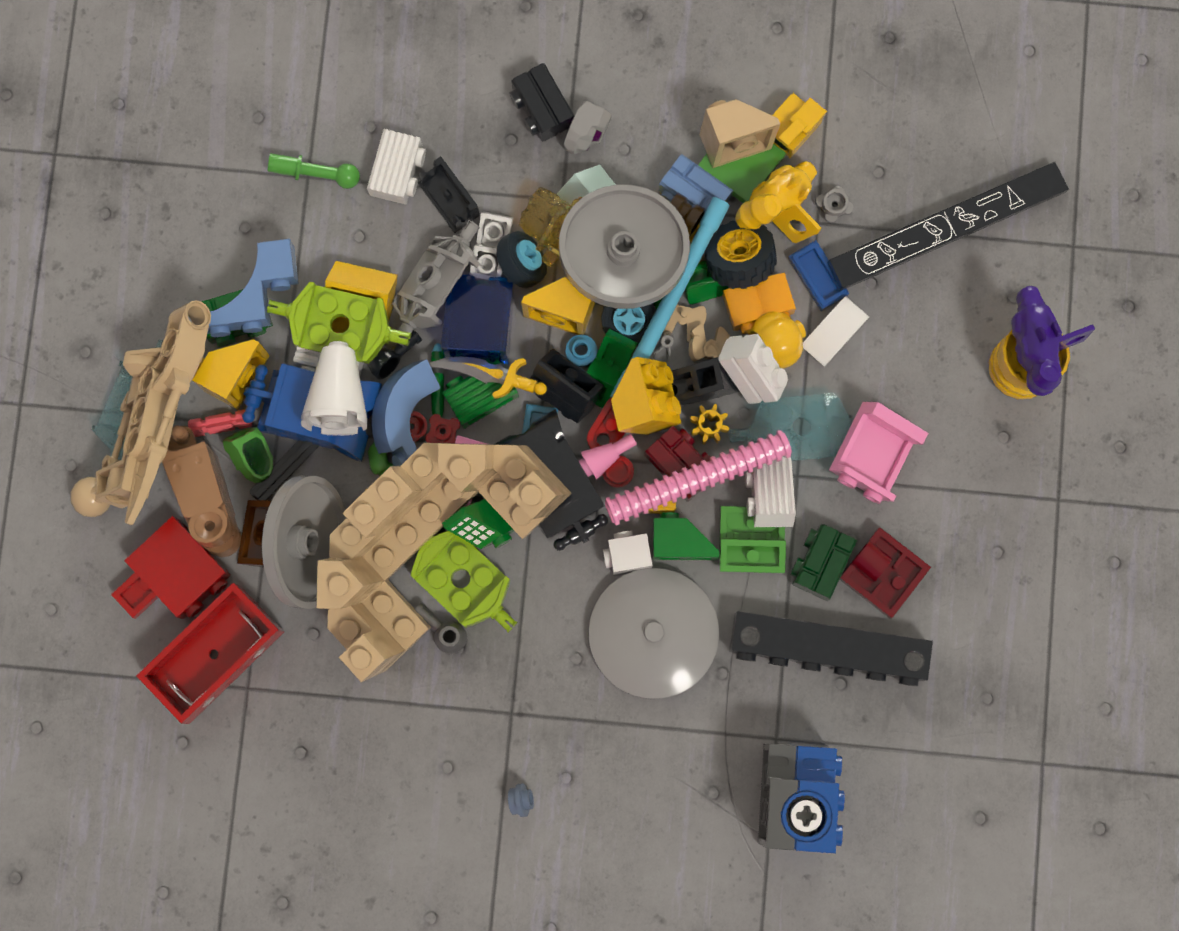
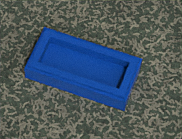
[788,240,849,311]

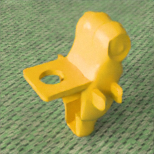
[735,161,821,243]

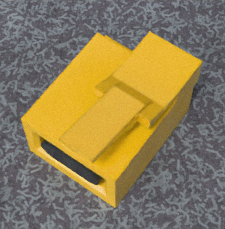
[772,93,827,158]

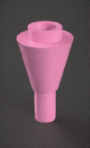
[578,433,637,479]

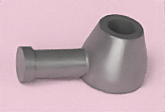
[415,602,467,654]

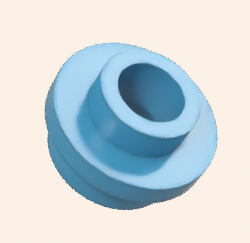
[565,335,597,367]

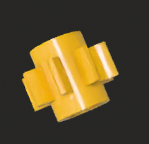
[690,404,729,445]

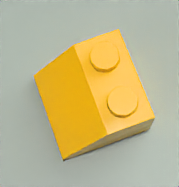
[325,261,398,333]
[521,277,596,335]
[192,339,270,410]

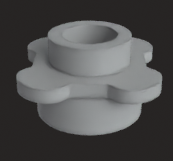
[816,186,853,223]

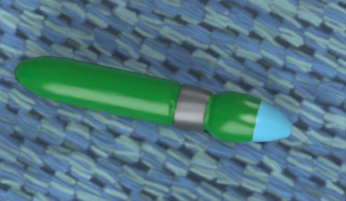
[431,343,445,418]

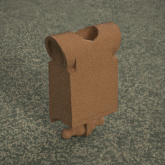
[162,425,241,558]

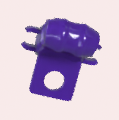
[1011,286,1095,396]

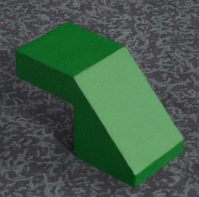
[586,329,638,408]

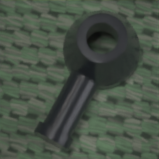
[367,330,422,380]

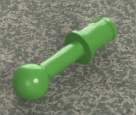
[267,153,360,189]

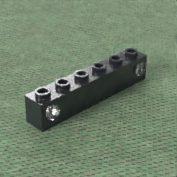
[729,611,933,686]

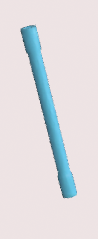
[610,197,730,398]

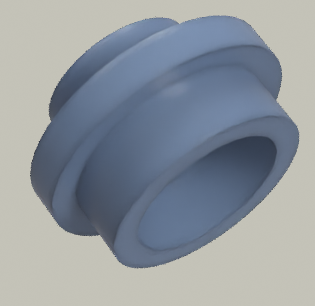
[508,783,534,817]

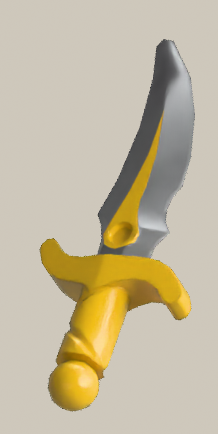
[429,356,547,399]

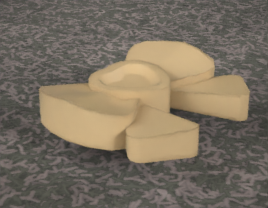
[663,304,707,343]
[688,324,730,362]

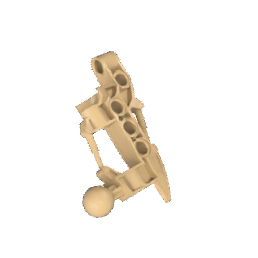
[71,300,211,525]

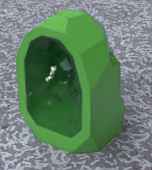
[223,427,273,483]

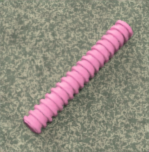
[604,430,792,526]

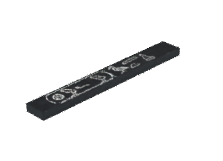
[827,162,1069,291]

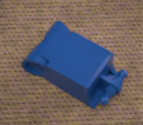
[242,364,383,462]

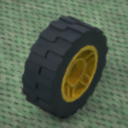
[704,220,777,289]

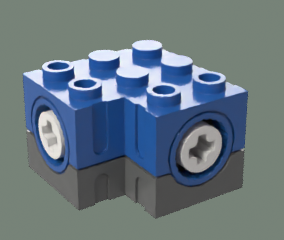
[758,744,845,854]

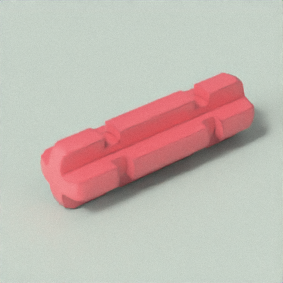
[188,409,252,437]

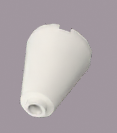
[301,341,368,436]

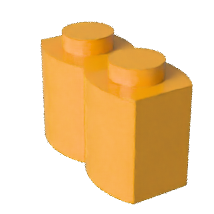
[722,273,796,334]

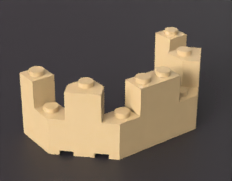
[316,443,572,682]

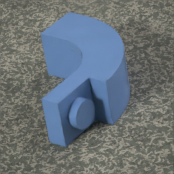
[372,359,440,466]

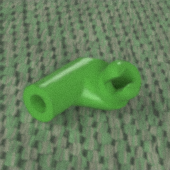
[368,442,393,476]

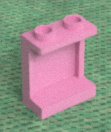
[829,402,928,504]

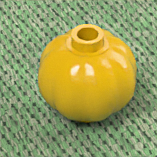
[748,311,806,369]

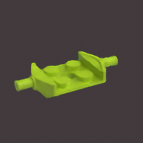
[267,282,411,364]
[410,531,518,633]

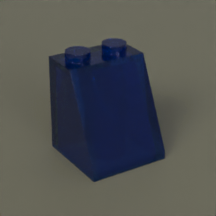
[441,275,514,364]

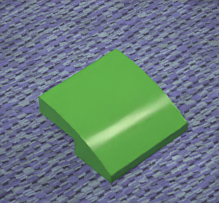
[698,144,786,203]
[719,506,786,573]

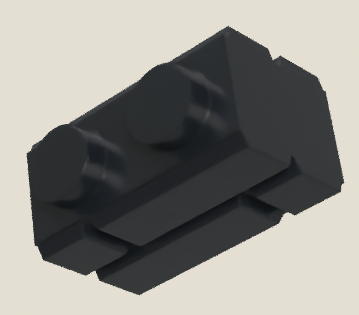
[509,63,575,142]
[530,349,605,423]

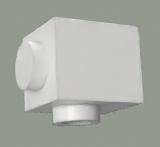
[603,531,653,575]

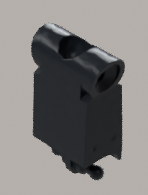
[493,409,608,551]

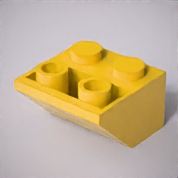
[611,357,682,435]

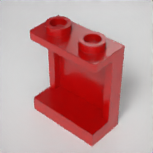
[124,516,231,619]

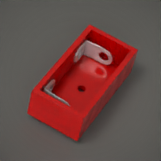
[136,583,284,724]

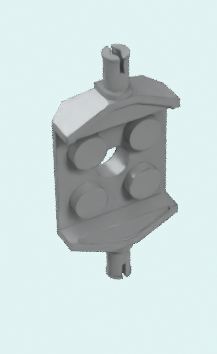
[392,220,480,346]

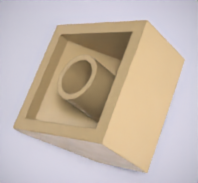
[699,99,780,168]

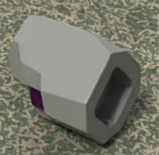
[564,101,611,155]

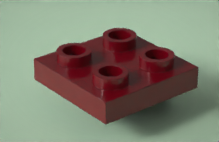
[839,527,931,619]

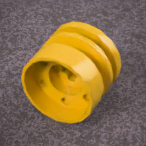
[988,330,1070,399]

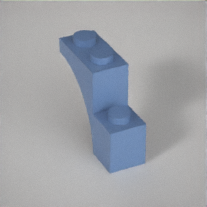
[207,239,299,337]

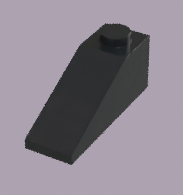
[672,357,740,405]

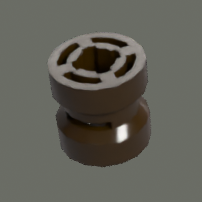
[670,192,706,237]

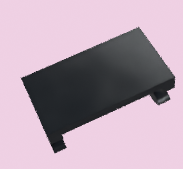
[418,156,480,233]

